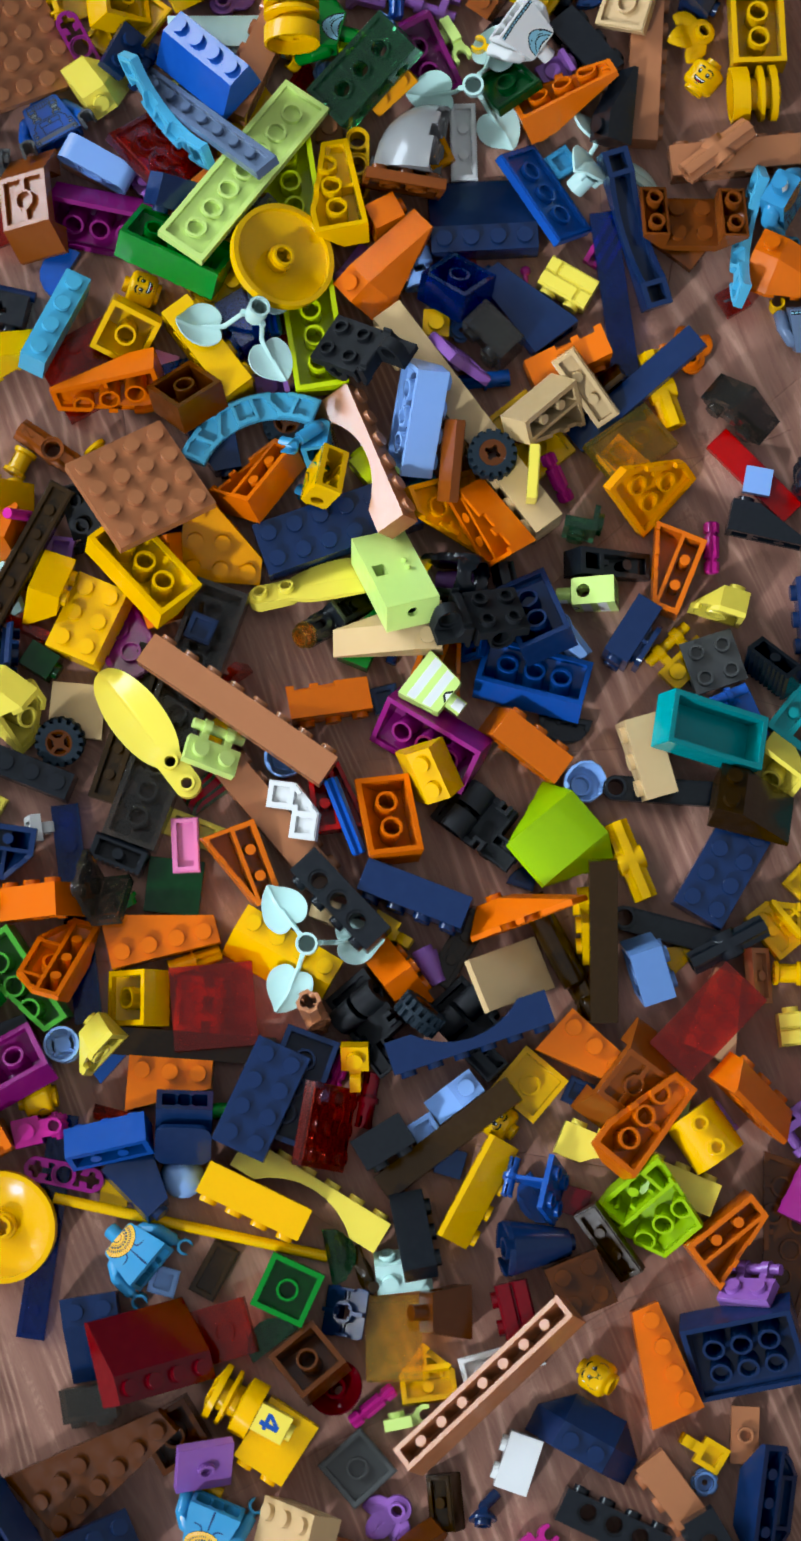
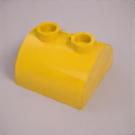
[668,1096,744,1175]

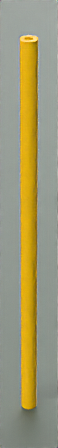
[52,1192,329,1262]

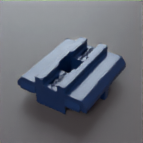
[0,621,20,673]
[322,1284,370,1341]

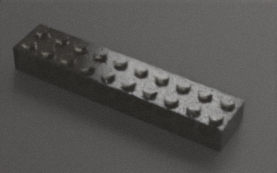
[102,576,250,854]

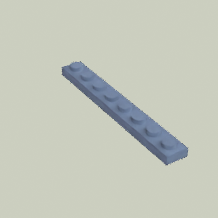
[137,66,279,180]

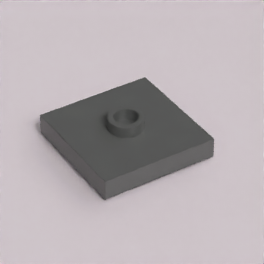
[318,1427,397,1509]

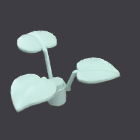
[406,24,520,151]
[566,112,657,197]
[175,293,293,382]
[261,884,385,1013]

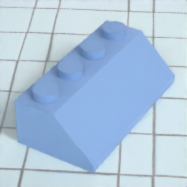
[387,358,452,479]

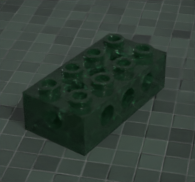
[306,10,425,130]

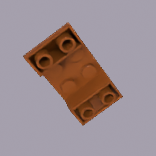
[0,149,69,265]
[639,187,750,252]
[571,1017,680,1128]

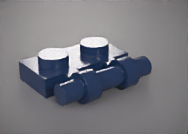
[98,21,159,91]

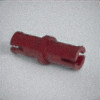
[354,1071,380,1129]

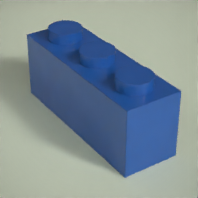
[63,1111,154,1172]

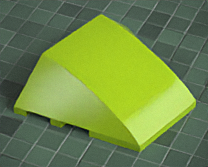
[506,781,613,888]
[598,1154,703,1258]

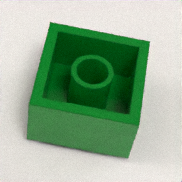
[250,1251,325,1328]

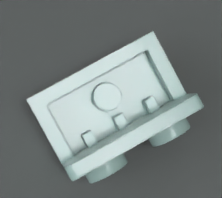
[373,1249,433,1296]

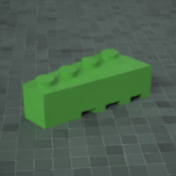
[0,924,74,1032]

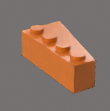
[99,915,222,971]
[629,1300,704,1430]

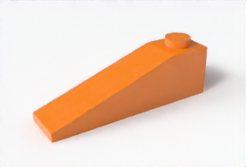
[513,58,619,145]
[333,208,434,320]
[750,228,801,301]
[49,347,164,414]
[470,892,588,942]
[591,1072,698,1180]

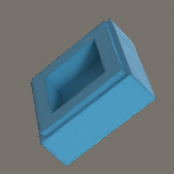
[544,144,574,182]

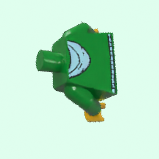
[284,0,359,72]

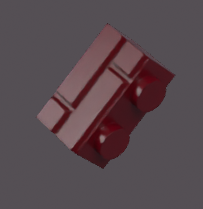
[490,1278,536,1341]

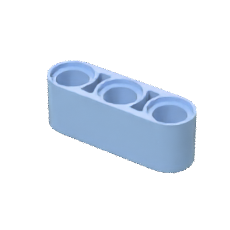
[57,132,138,195]

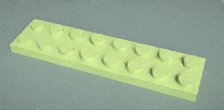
[158,79,329,266]

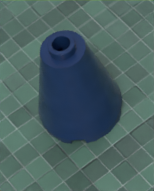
[496,1220,576,1277]

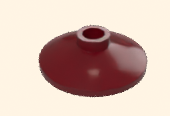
[312,1361,362,1416]

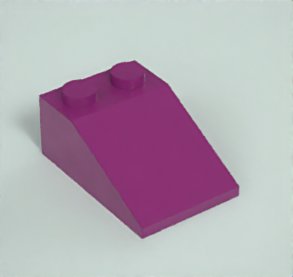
[378,10,462,90]

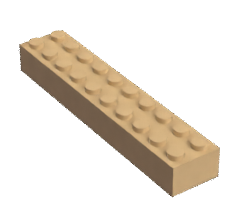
[373,300,563,545]

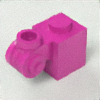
[10,1111,70,1149]

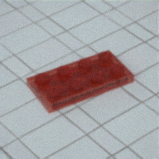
[649,961,767,1082]

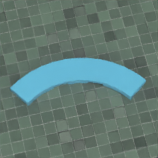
[117,50,215,170]
[729,165,770,309]
[182,392,322,468]

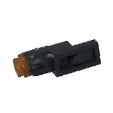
[292,593,374,648]

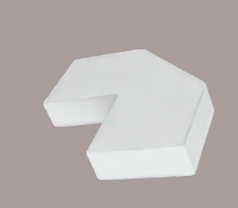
[266,779,321,842]

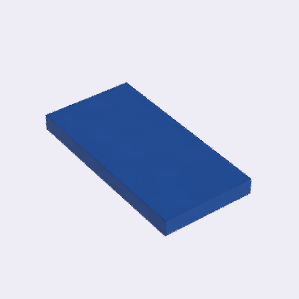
[495,144,592,247]

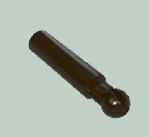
[529,891,590,1021]

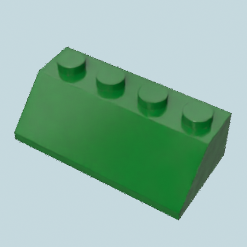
[114,203,232,300]

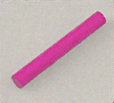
[2,507,33,521]

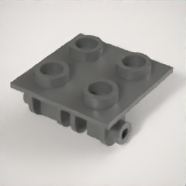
[679,628,749,695]

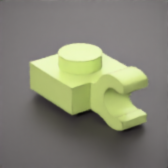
[439,15,472,67]
[383,1403,430,1433]

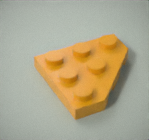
[603,459,696,538]
[404,469,476,553]
[182,504,262,585]

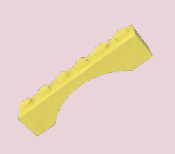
[552,1118,722,1217]
[230,1149,391,1253]

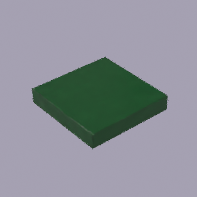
[481,63,544,117]
[143,856,205,915]

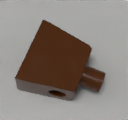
[407,1284,472,1339]

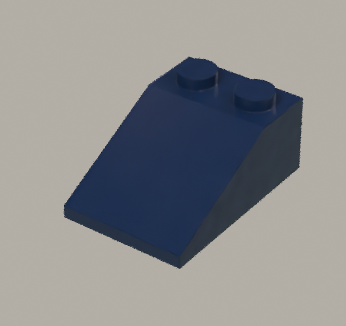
[495,567,578,667]
[59,1290,121,1384]

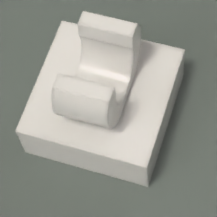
[23,813,55,845]

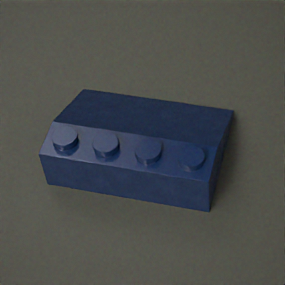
[428,180,539,263]
[679,1292,801,1403]

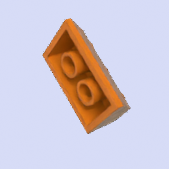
[354,773,424,865]
[708,1051,793,1145]

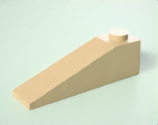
[333,600,443,658]

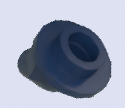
[469,1489,501,1528]

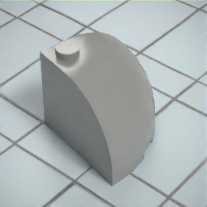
[370,105,450,175]

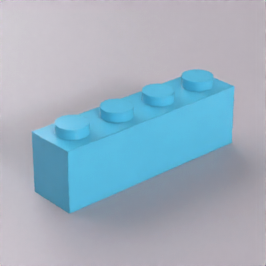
[18,268,91,379]

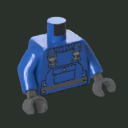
[18,94,97,160]

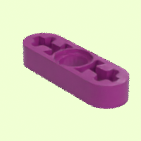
[56,11,101,60]
[24,1156,105,1193]

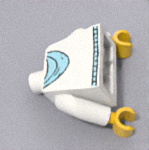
[471,0,555,64]

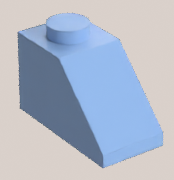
[424,1068,485,1125]

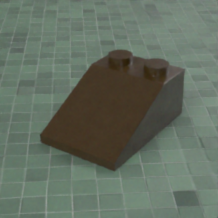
[707,763,794,846]

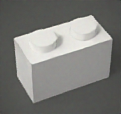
[490,1428,544,1497]

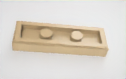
[551,346,620,429]

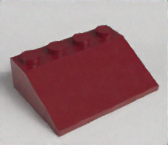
[84,1297,216,1408]

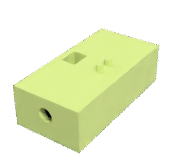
[351,531,440,632]

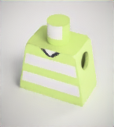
[556,574,619,612]
[398,650,468,717]

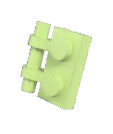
[180,717,246,780]

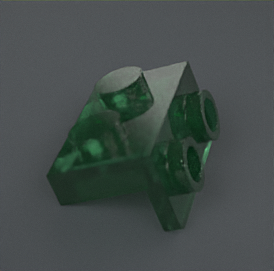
[561,505,605,544]

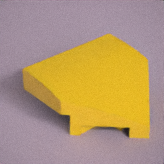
[743,899,801,962]
[399,1343,457,1406]

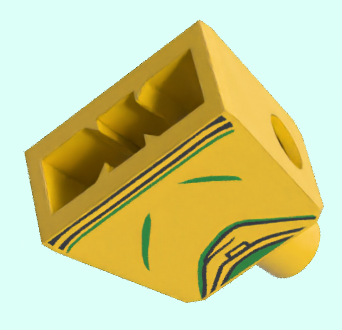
[301,443,349,509]

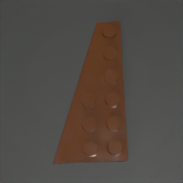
[763,1151,801,1319]
[4,1407,180,1538]

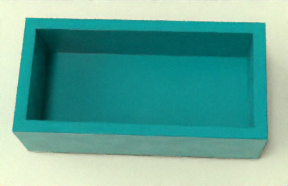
[651,688,769,773]

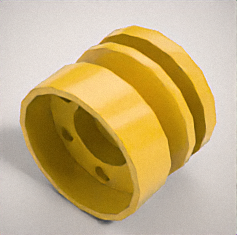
[263,0,320,55]
[726,64,781,124]
[201,1363,271,1439]

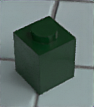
[19,639,64,683]

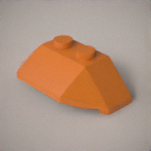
[16,918,100,1003]

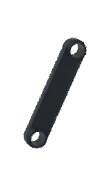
[603,775,713,808]
[618,905,742,960]

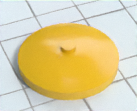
[230,203,334,310]
[0,1170,58,1284]

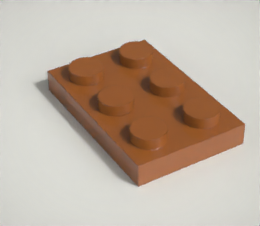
[360,163,447,201]

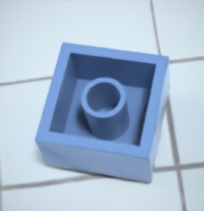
[619,932,678,1007]

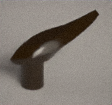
[354,1244,379,1297]

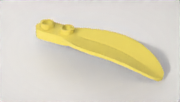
[247,558,366,612]
[94,668,202,799]

